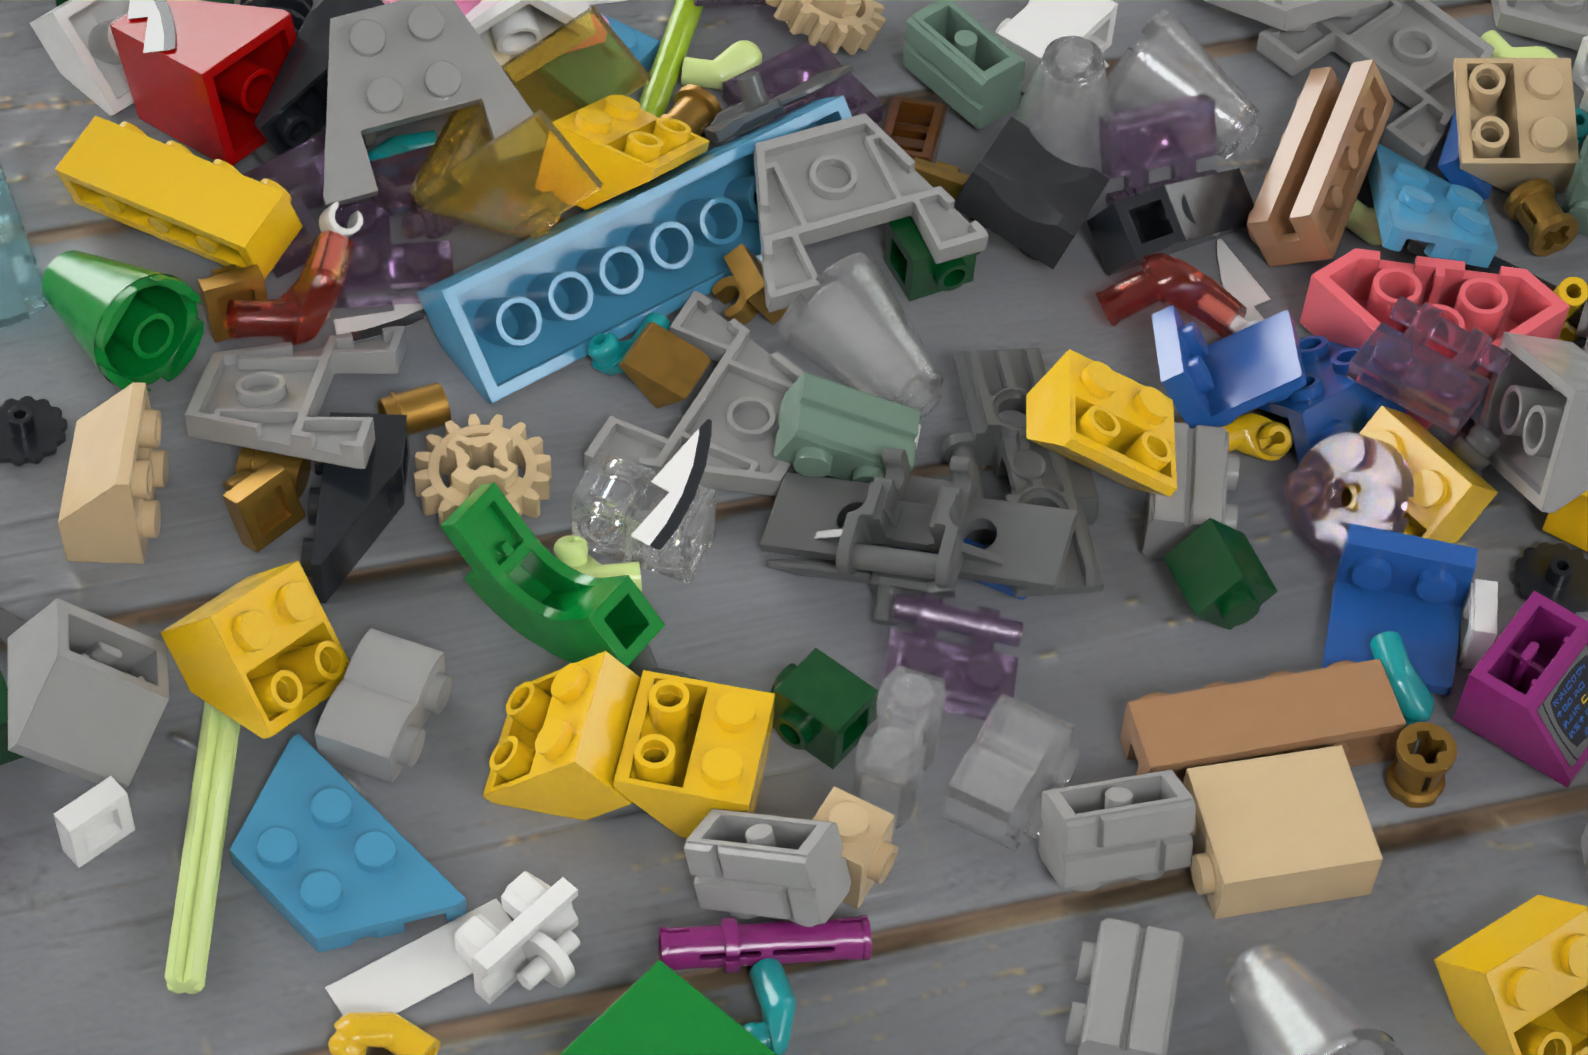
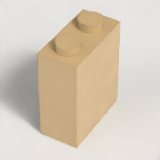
[1183,745,1383,919]

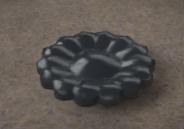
[0,396,68,467]
[1512,542,1588,614]

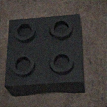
[954,116,1110,269]

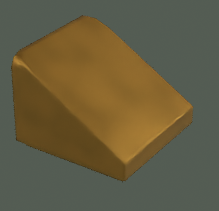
[618,322,711,408]

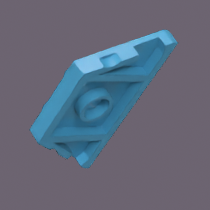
[1367,144,1498,268]
[230,733,467,953]

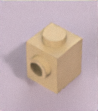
[812,786,899,910]

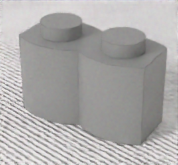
[314,628,452,783]

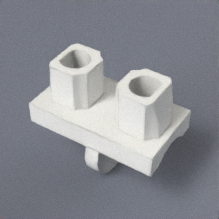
[455,871,581,1005]

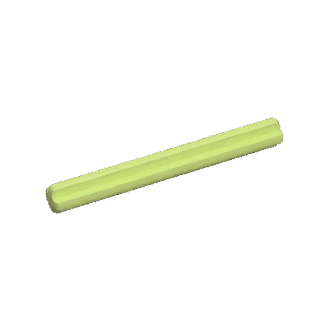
[164,701,240,994]

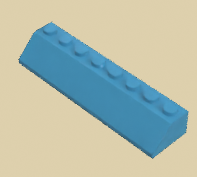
[417,95,852,403]

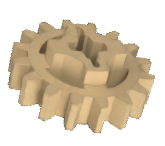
[765,0,886,55]
[413,414,552,529]

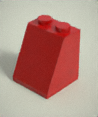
[110,0,297,166]

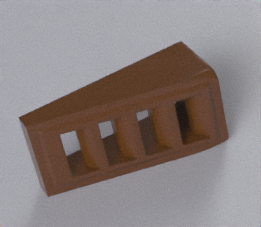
[882,96,948,163]

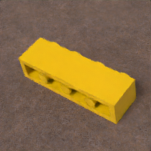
[55,115,303,280]

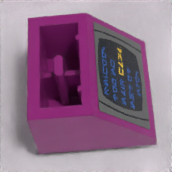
[1453,590,1588,788]

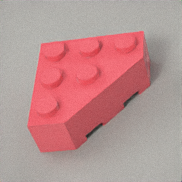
[1299,248,1570,430]

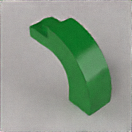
[440,482,665,667]

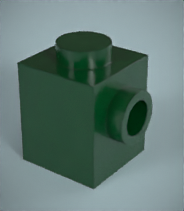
[884,207,981,302]
[1163,518,1278,630]
[771,648,878,769]

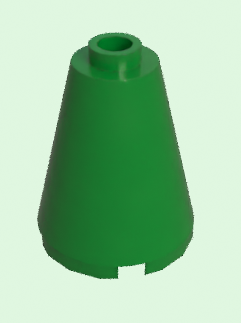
[42,250,204,391]

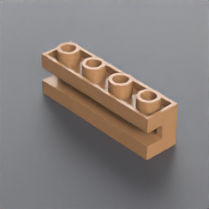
[1247,59,1394,267]
[1119,659,1406,783]

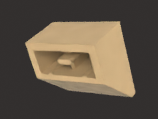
[1453,58,1579,193]
[58,383,169,564]

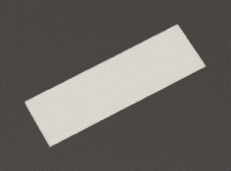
[325,898,512,1016]

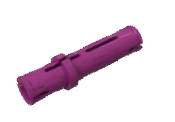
[658,915,872,974]

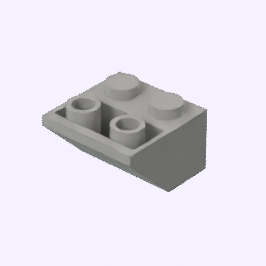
[7,598,169,790]

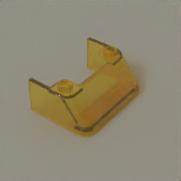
[409,6,651,239]

